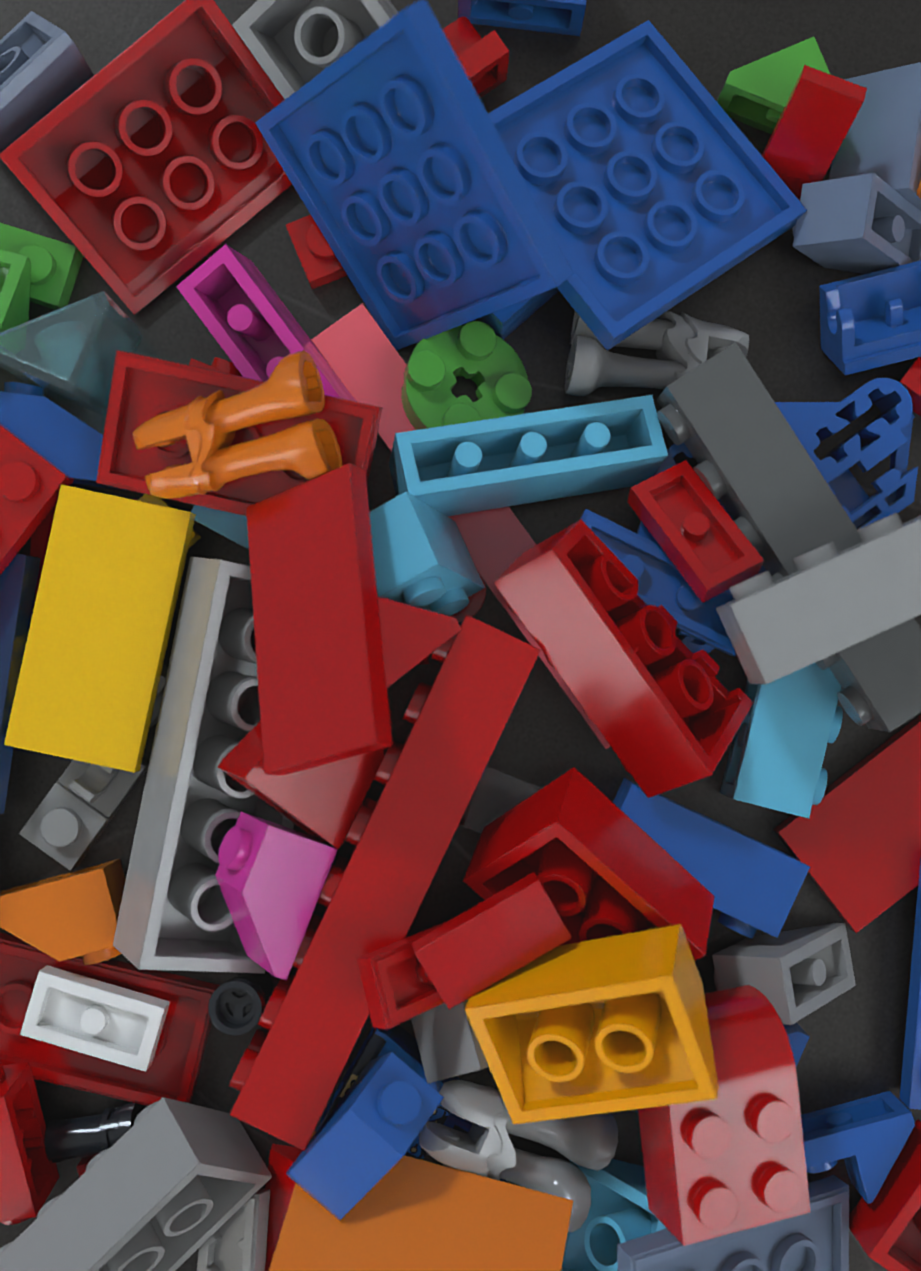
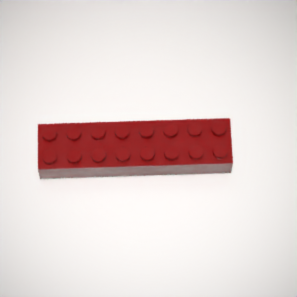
[229,615,541,1151]

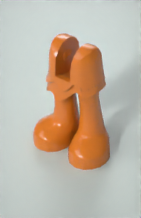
[133,350,342,498]

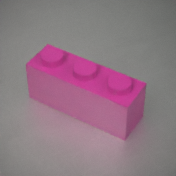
[176,244,356,401]

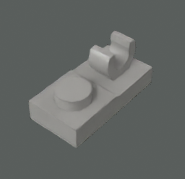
[19,760,149,871]

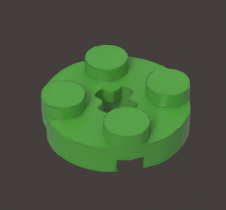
[401,321,532,430]

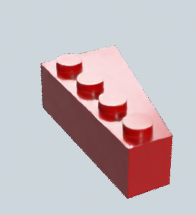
[493,520,754,798]

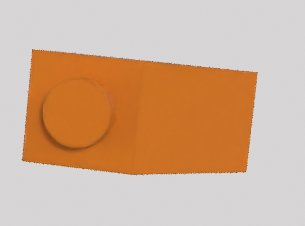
[0,858,126,965]

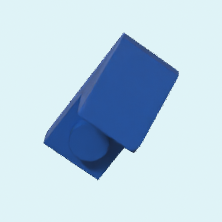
[801,1091,915,1204]

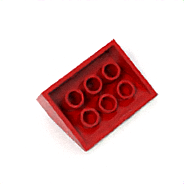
[0,0,292,315]

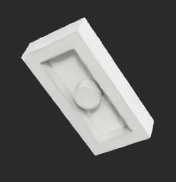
[20,965,170,1072]

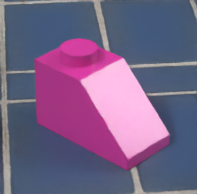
[215,811,338,980]

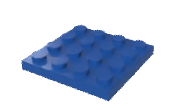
[255,0,574,351]
[488,20,807,351]

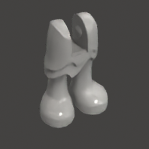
[565,311,750,396]
[419,1080,618,1232]

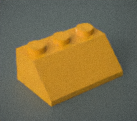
[465,924,719,1124]

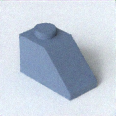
[793,173,921,274]

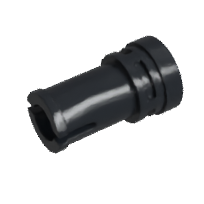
[209,971,273,1036]
[44,1103,144,1163]

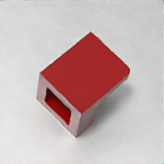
[442,16,509,98]

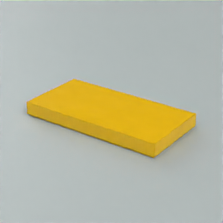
[4,485,196,773]

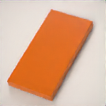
[269,1131,573,1271]

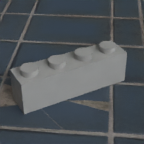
[716,501,921,684]

